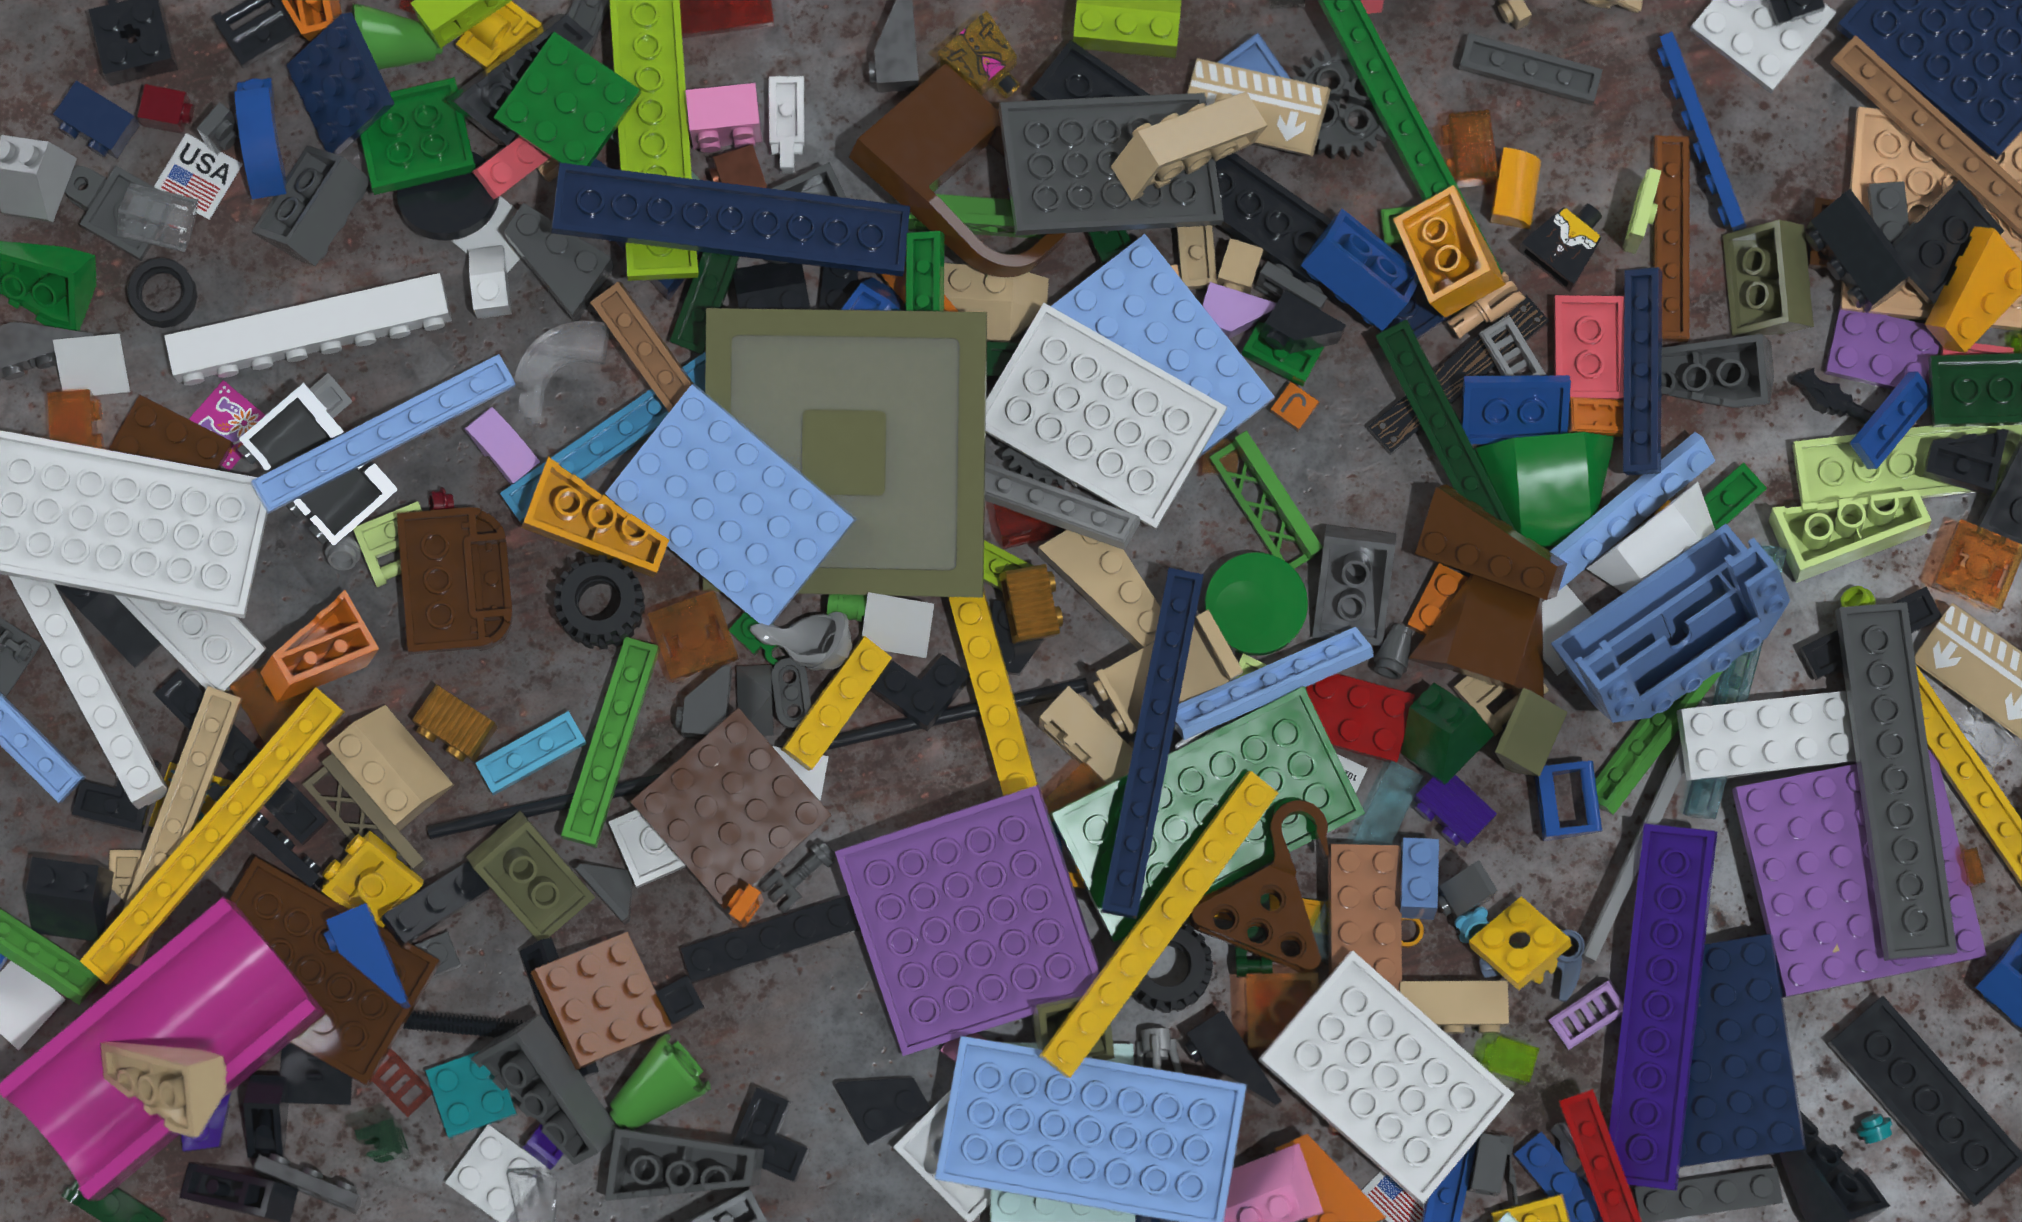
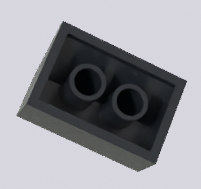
[1805,189,1913,313]

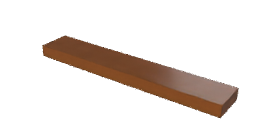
[1653,135,1690,342]

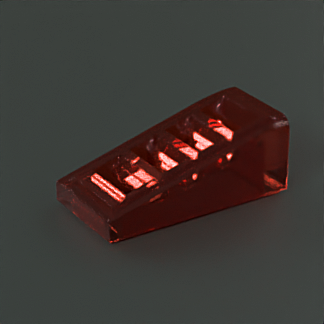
[372,1048,433,1118]

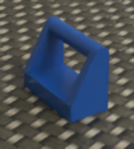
[1534,761,1602,841]

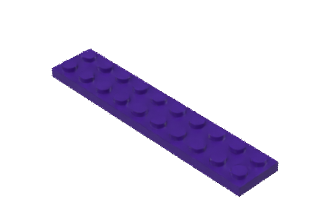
[1609,824,1717,1191]

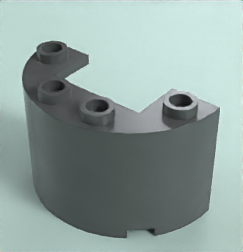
[238,383,398,546]

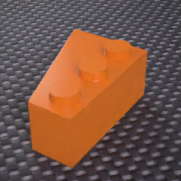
[1272,1134,1386,1222]

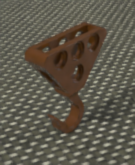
[1190,800,1329,975]

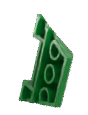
[1475,432,1615,547]

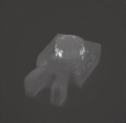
[1955,705,2019,770]

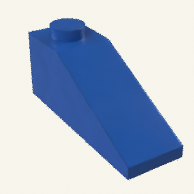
[324,903,411,1010]

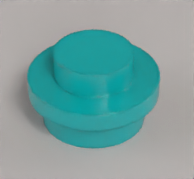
[1856,1114,1892,1144]

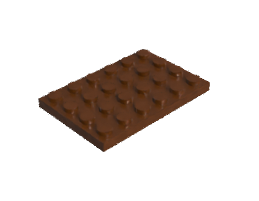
[229,857,441,1087]

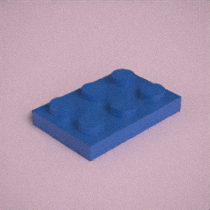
[1461,375,1571,444]

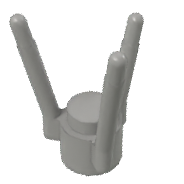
[1136,1028,1184,1074]

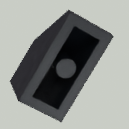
[1260,290,1346,354]
[244,1075,289,1158]

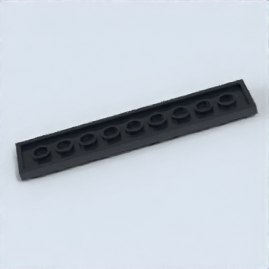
[1030,40,1332,287]

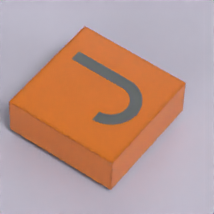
[1270,382,1319,431]

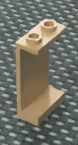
[1093,610,1243,737]

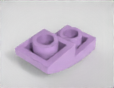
[464,407,540,484]

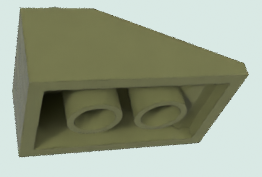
[466,810,595,941]

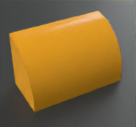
[1490,147,1541,229]

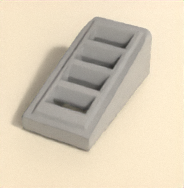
[1479,315,1546,376]

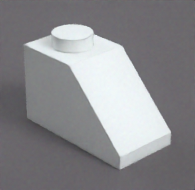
[469,245,512,319]

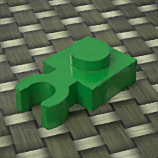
[728,612,787,667]

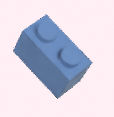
[1400,837,1439,920]

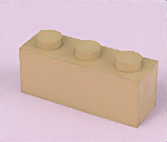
[1400,981,1509,1034]

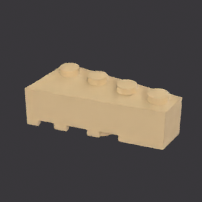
[1038,530,1161,650]

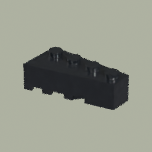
[445,14,593,146]

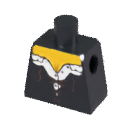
[1519,204,1602,292]

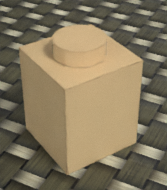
[1217,238,1263,294]

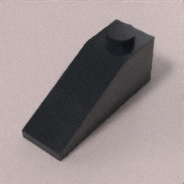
[56,585,161,668]
[1184,1010,1282,1108]
[180,1163,299,1222]

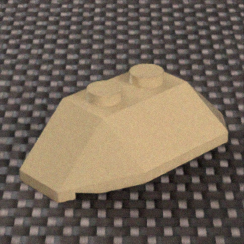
[944,263,1049,342]

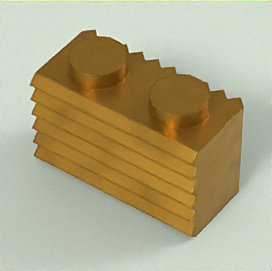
[999,564,1063,644]
[412,685,498,762]

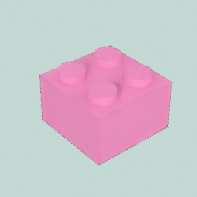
[685,83,762,153]

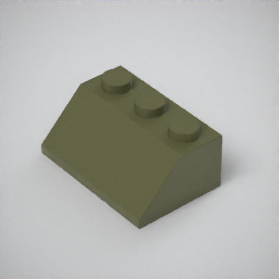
[1723,219,1814,337]

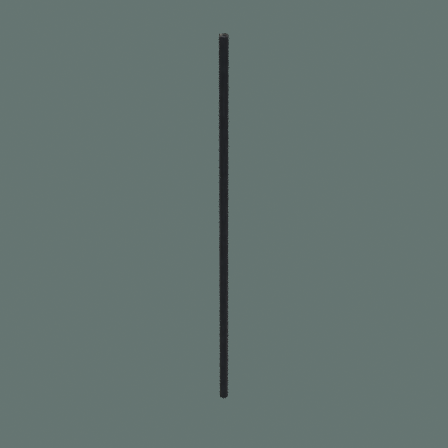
[427,678,1089,840]

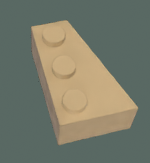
[1039,685,1134,786]

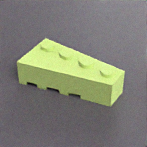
[1768,489,1932,583]

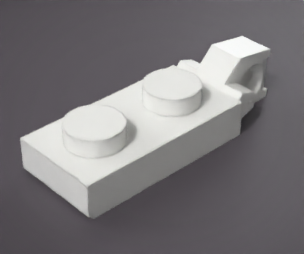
[769,76,805,174]

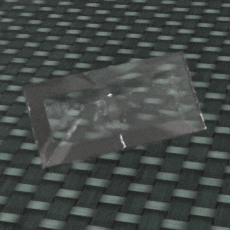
[506,1167,557,1222]

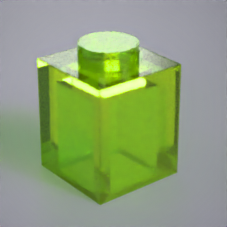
[1481,1036,1540,1086]

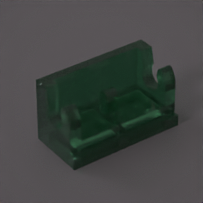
[354,1118,411,1163]

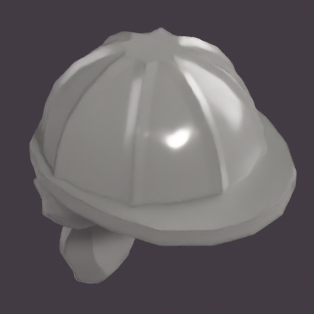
[750,612,852,671]

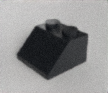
[733,263,811,310]
[25,857,114,942]

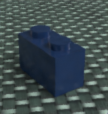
[53,80,140,159]

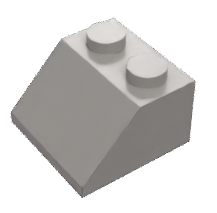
[0,135,77,223]

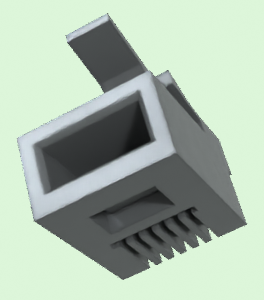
[1468,1133,1518,1206]

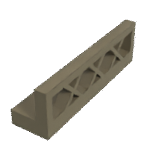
[303,753,427,874]

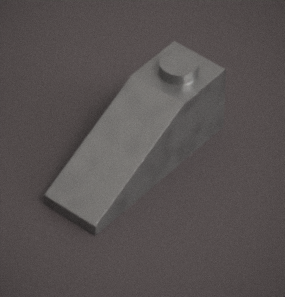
[868,0,919,93]

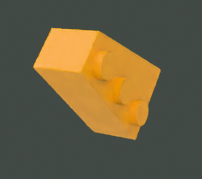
[1924,226,2022,353]

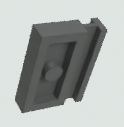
[1255,261,1327,311]

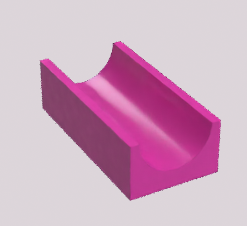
[0,898,326,1200]

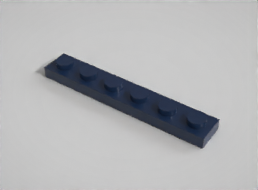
[1623,267,1662,476]

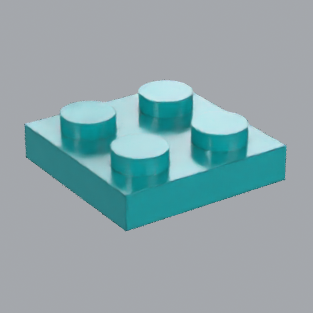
[425,1051,518,1139]

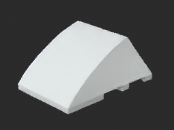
[1586,481,1715,593]

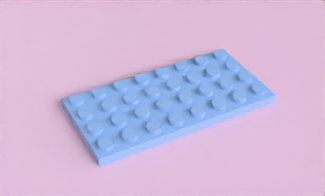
[935,1036,1247,1222]

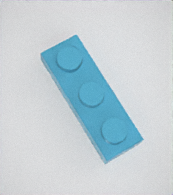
[475,711,587,796]

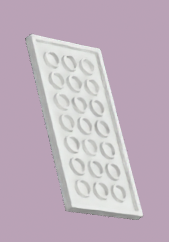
[0,430,268,619]

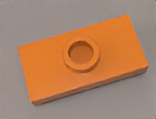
[1568,397,1624,437]

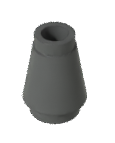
[1374,624,1413,679]

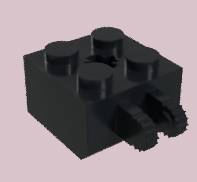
[88,0,178,86]

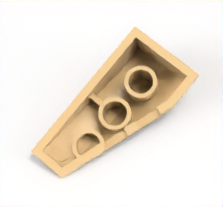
[101,1042,226,1137]

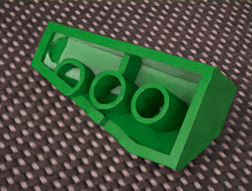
[0,241,97,331]

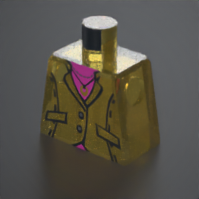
[937,10,1020,99]

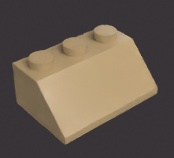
[326,705,454,831]

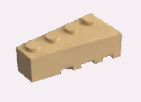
[1111,92,1267,201]

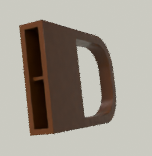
[849,63,1067,277]

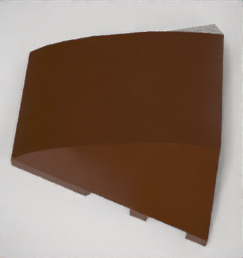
[1409,574,1544,698]

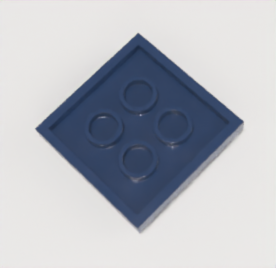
[286,12,395,155]

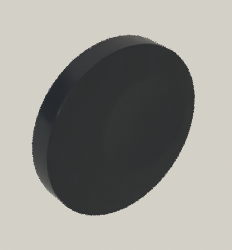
[397,151,499,241]

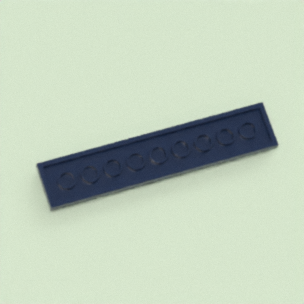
[551,163,910,276]

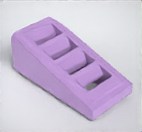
[1549,979,1624,1050]

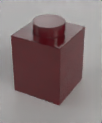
[137,84,194,134]

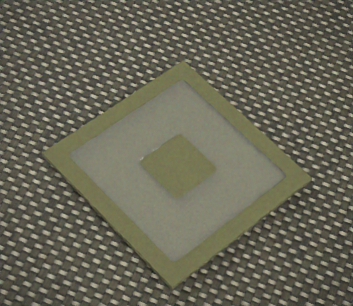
[703,308,987,598]

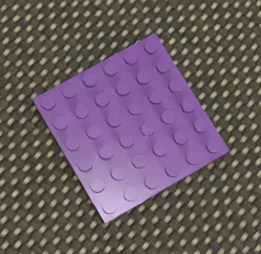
[1732,750,1987,998]
[835,784,1101,1056]

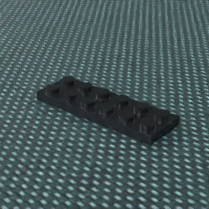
[1828,996,2022,1207]

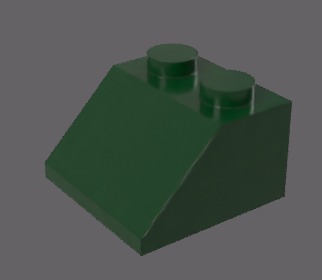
[1401,683,1494,785]

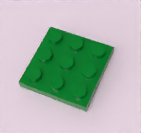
[494,32,641,166]
[360,77,476,195]

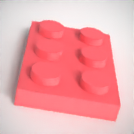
[1554,295,1624,400]

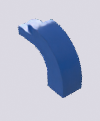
[234,78,287,199]

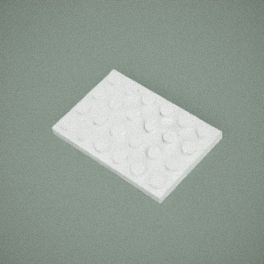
[986,303,1227,530]
[1258,951,1514,1204]

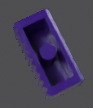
[1414,775,1497,848]

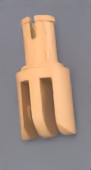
[1447,272,1525,339]

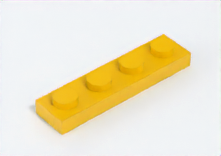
[781,636,892,771]

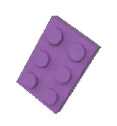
[1824,305,1940,390]

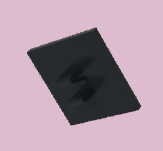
[280,1043,353,1105]

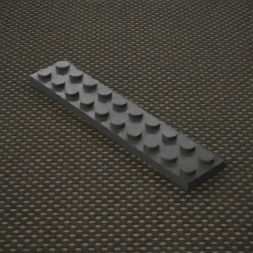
[1835,602,1957,961]

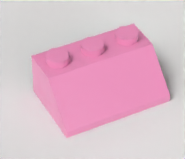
[1224,1144,1324,1222]

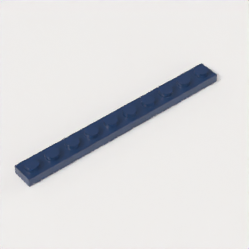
[1101,568,1204,919]

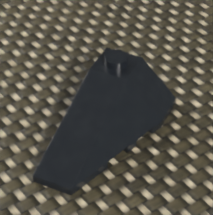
[1779,1111,1890,1222]

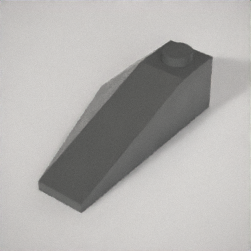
[1662,334,1774,408]

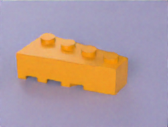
[521,457,669,578]

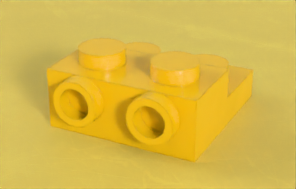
[321,831,424,928]

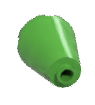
[351,4,443,70]
[609,1034,711,1130]

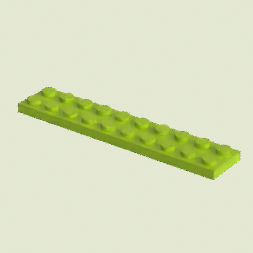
[609,0,698,281]

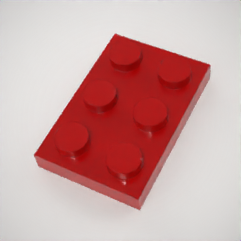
[1306,673,1415,764]

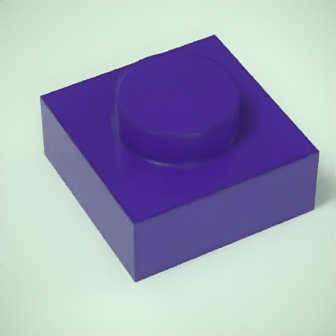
[522,1123,563,1170]

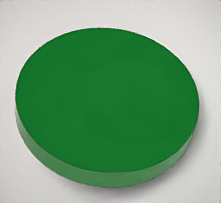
[1205,552,1308,656]

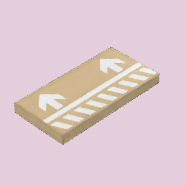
[1187,58,1331,157]
[1915,603,2022,740]

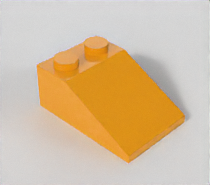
[1393,185,1506,318]

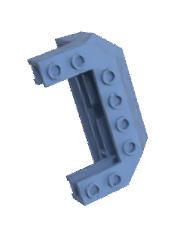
[1551,524,1790,723]

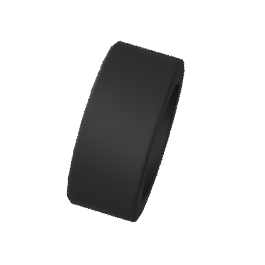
[127,258,198,328]

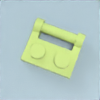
[353,501,422,587]

